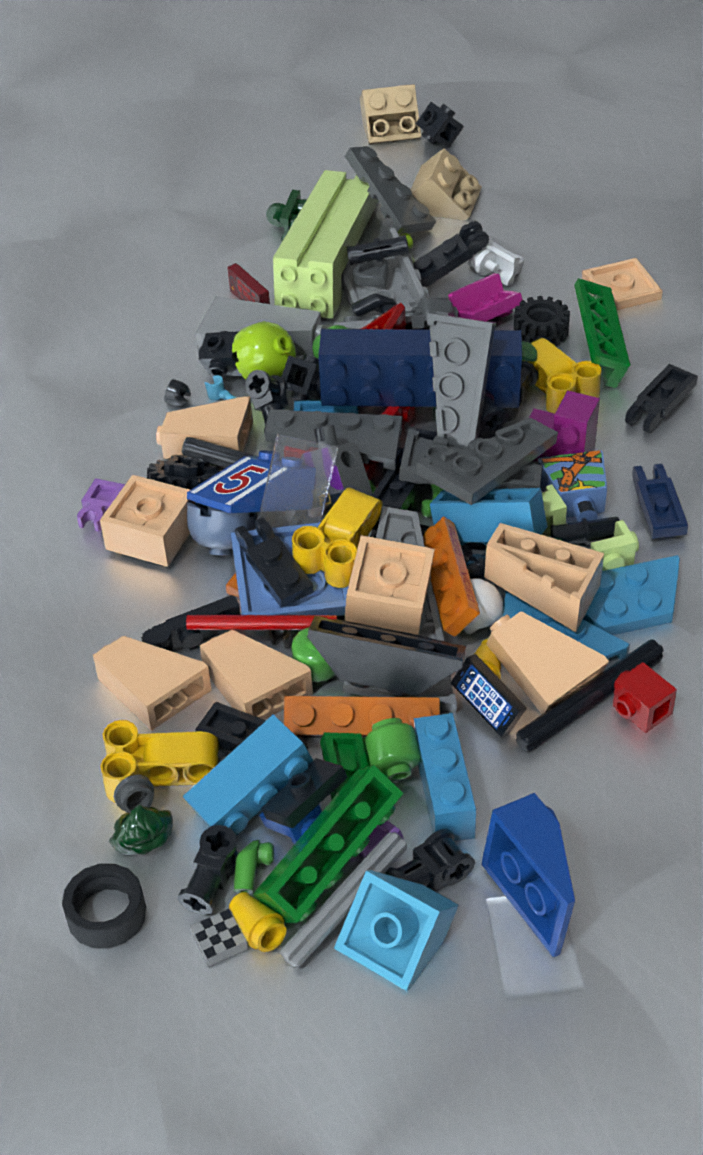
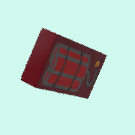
[227,263,270,304]

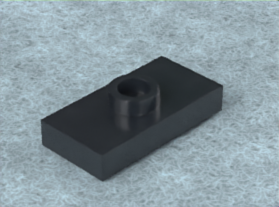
[261,758,348,828]

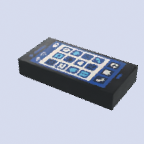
[450,654,527,737]

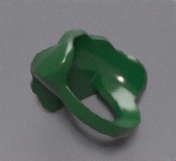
[109,805,173,856]

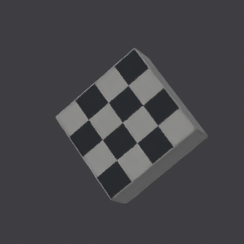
[190,909,248,967]

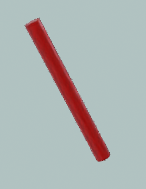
[186,615,337,630]

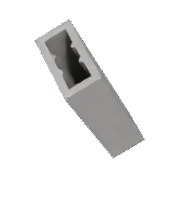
[195,296,325,357]

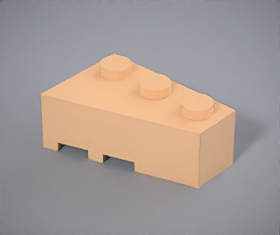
[484,523,604,632]

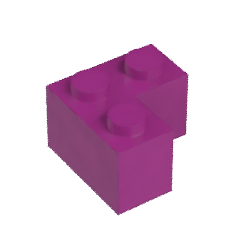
[529,390,600,462]

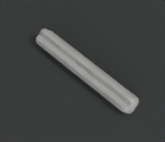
[280,832,407,967]

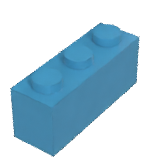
[430,488,547,545]
[414,713,476,841]
[183,714,313,835]

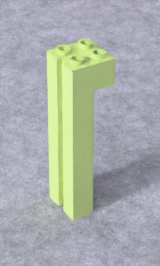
[273,170,379,319]

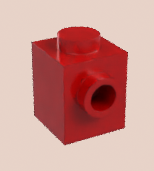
[612,662,677,733]

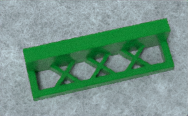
[574,278,631,389]

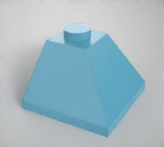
[334,870,459,991]

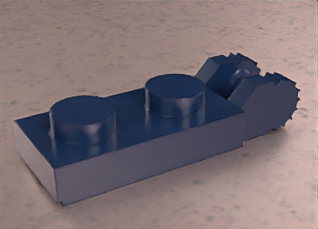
[632,463,688,539]

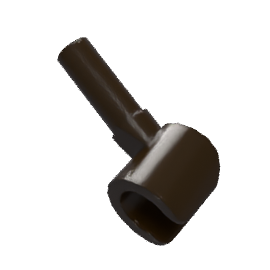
[269,630,293,649]

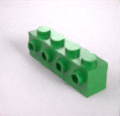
[252,765,404,923]

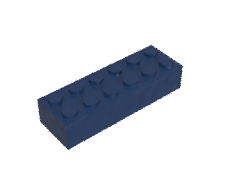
[318,329,522,408]

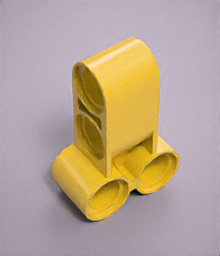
[522,338,602,413]
[292,487,383,588]
[100,720,219,803]

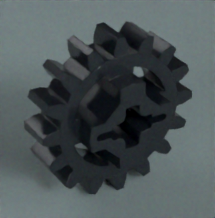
[147,455,220,490]

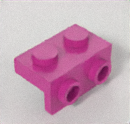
[448,273,523,322]

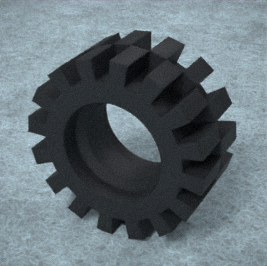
[513,296,570,347]

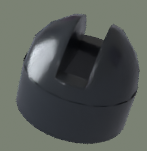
[164,379,191,406]

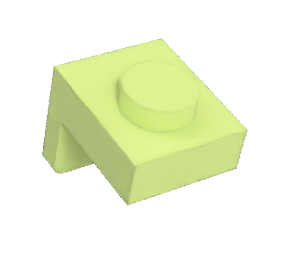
[590,520,639,571]

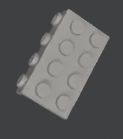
[341,228,429,320]

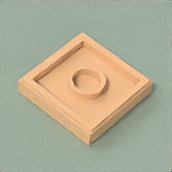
[582,258,663,310]

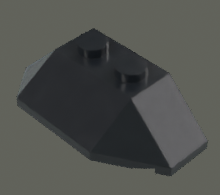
[307,615,466,696]

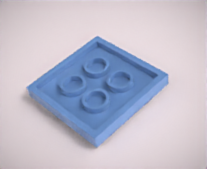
[231,522,349,616]

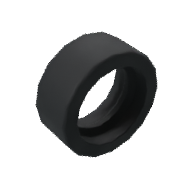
[62,863,146,948]

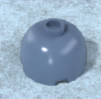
[186,502,257,556]

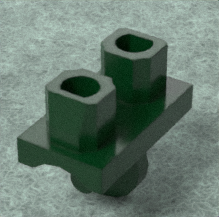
[266,189,307,241]

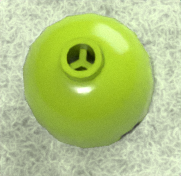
[232,321,296,380]

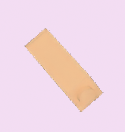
[156,396,253,459]
[487,611,609,714]
[200,630,313,719]
[93,636,212,731]

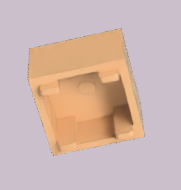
[100,475,195,567]
[344,535,435,635]

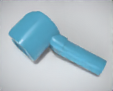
[205,375,236,400]

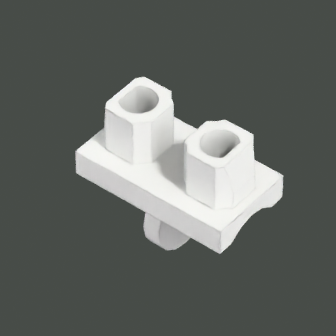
[468,241,524,286]

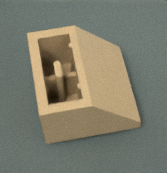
[360,84,421,144]
[411,148,482,220]

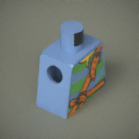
[538,450,607,522]

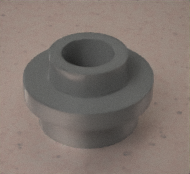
[114,775,154,814]

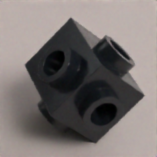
[415,101,464,149]
[198,331,242,378]
[282,354,321,401]

